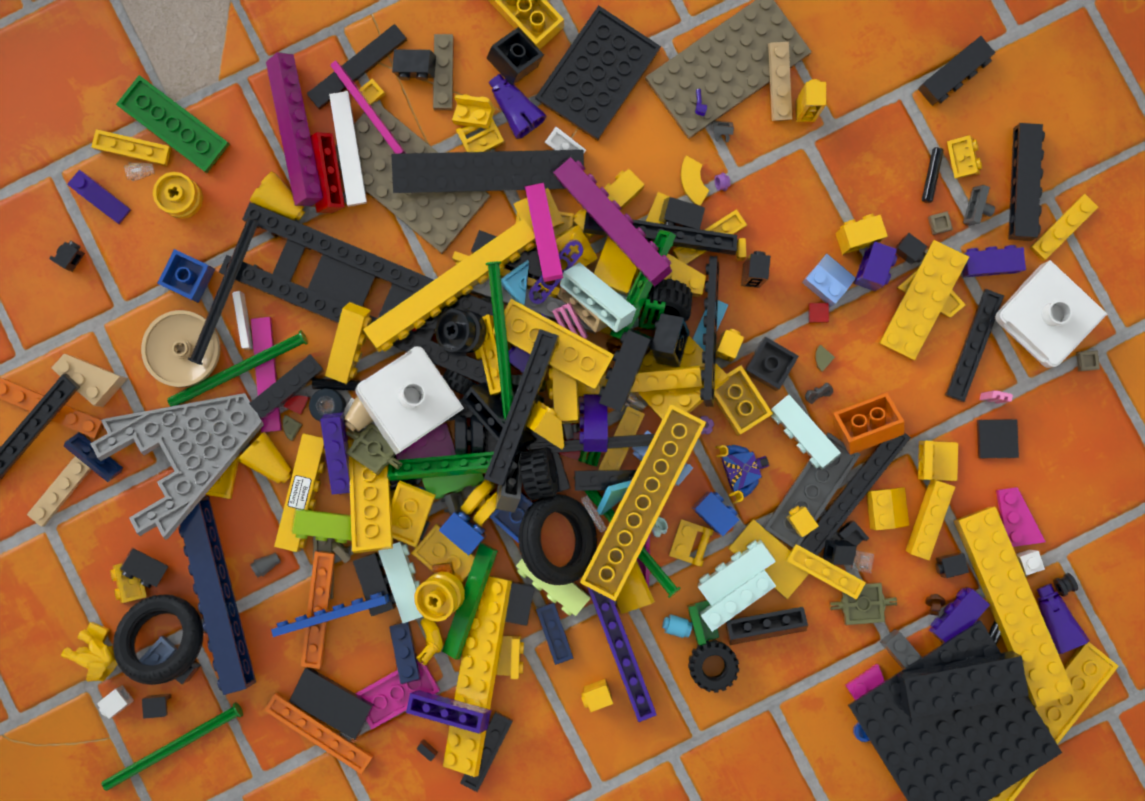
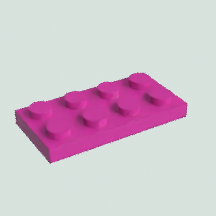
[355,660,440,730]

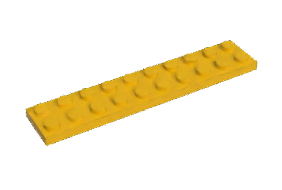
[443,576,512,777]
[989,642,1119,801]

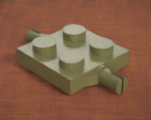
[346,423,402,475]
[830,582,897,625]

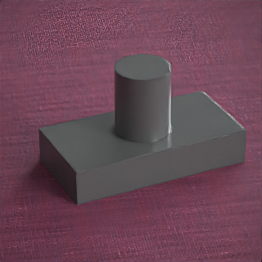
[963,185,995,226]

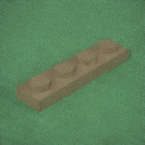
[433,34,454,110]

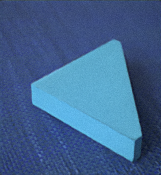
[501,260,529,305]
[597,480,632,515]

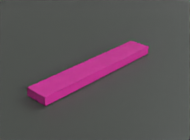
[330,60,406,154]
[525,183,563,282]
[251,317,282,433]

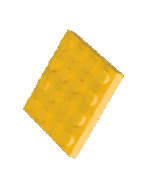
[637,336,729,420]

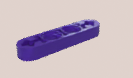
[529,240,583,304]

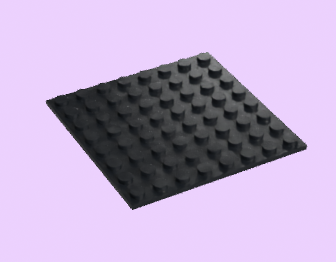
[848,620,1062,801]

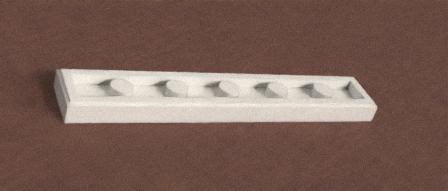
[329,91,367,207]

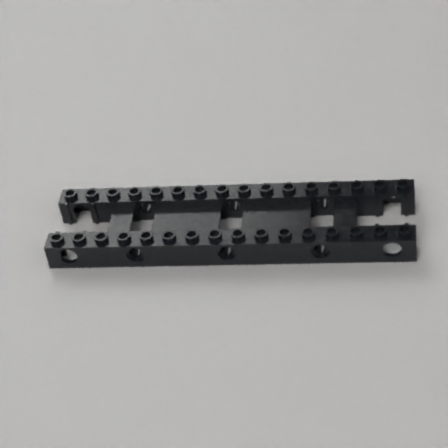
[219,202,505,385]

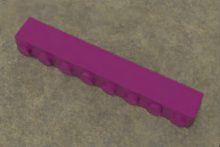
[266,52,323,206]
[553,157,672,287]

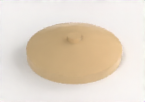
[141,310,220,387]

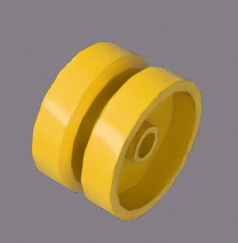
[153,172,203,219]
[460,480,497,527]
[414,571,465,622]

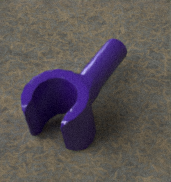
[695,89,707,116]

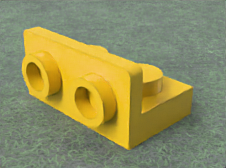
[452,94,495,129]
[947,135,982,179]
[110,563,147,603]

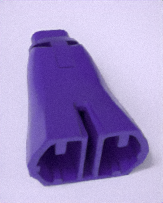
[489,74,547,139]
[1036,584,1090,654]

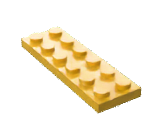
[879,240,969,360]
[492,299,614,390]
[348,439,393,553]

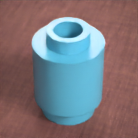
[662,614,692,638]

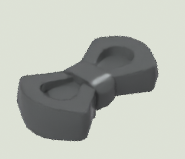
[805,383,833,404]

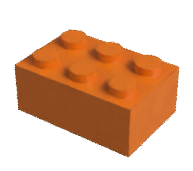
[833,393,904,455]

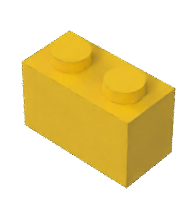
[716,329,744,362]
[581,679,613,712]

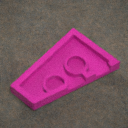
[996,487,1046,547]

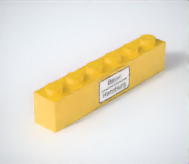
[274,433,326,552]

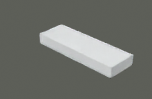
[232,291,253,350]

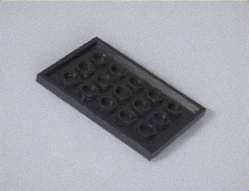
[535,5,661,141]

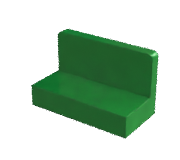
[687,600,719,645]

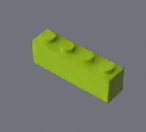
[292,509,352,543]

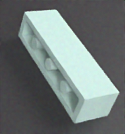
[560,262,636,332]
[771,395,841,470]
[698,540,776,606]
[378,542,423,623]
[699,570,776,632]

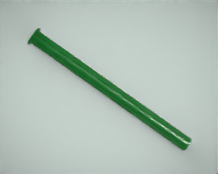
[486,261,513,420]
[167,330,308,407]
[573,477,681,598]
[101,702,243,791]

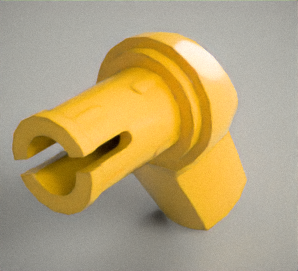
[416,618,443,666]

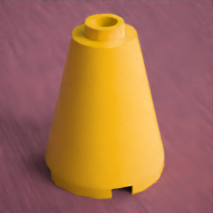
[250,171,305,221]
[237,432,292,484]

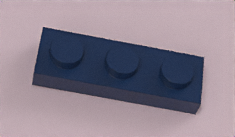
[64,432,123,482]
[536,602,574,665]
[389,622,421,685]

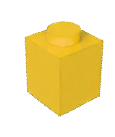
[786,506,819,537]

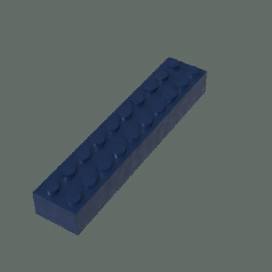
[179,496,256,695]

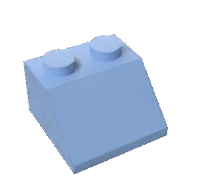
[802,254,856,307]

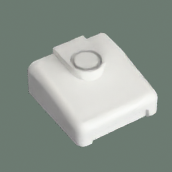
[995,260,1107,368]
[355,346,464,455]

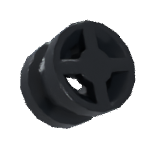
[1053,573,1078,597]

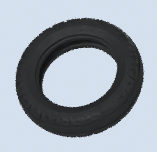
[518,494,597,585]
[113,595,203,685]

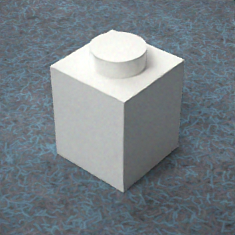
[1016,549,1045,575]
[97,685,134,719]

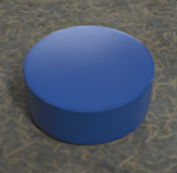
[853,722,870,742]

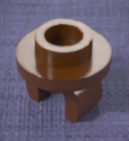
[925,594,946,616]

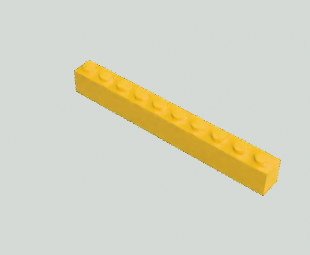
[363,219,536,352]

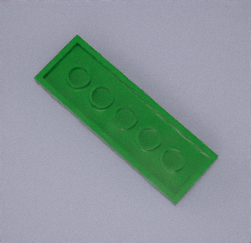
[116,75,230,173]

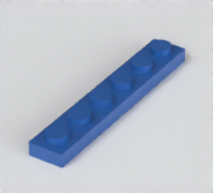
[271,592,390,637]

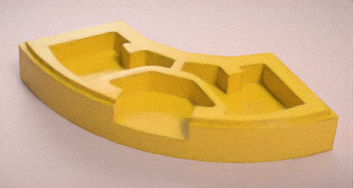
[681,155,709,206]

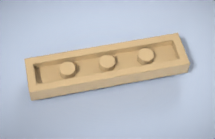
[768,42,792,121]
[27,456,92,527]

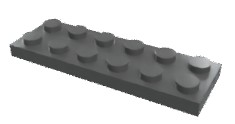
[764,433,861,548]

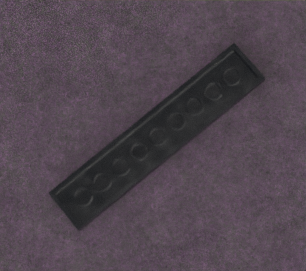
[391,149,584,193]

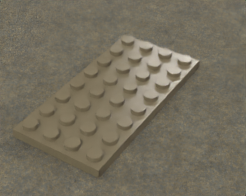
[645,0,811,139]
[335,101,491,254]

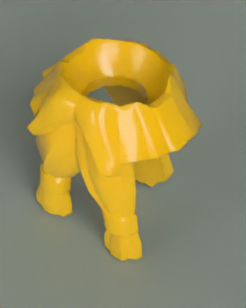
[61,629,118,682]

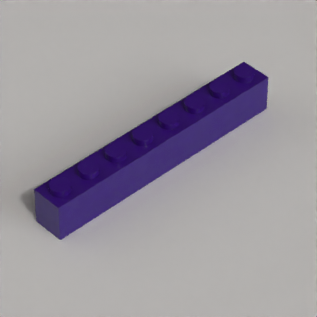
[587,587,657,722]

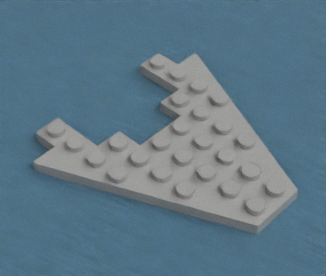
[90,393,264,540]

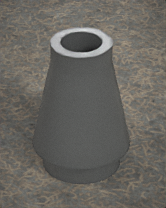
[250,552,281,578]

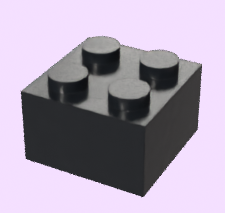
[487,27,544,86]
[649,314,690,367]
[744,336,799,391]

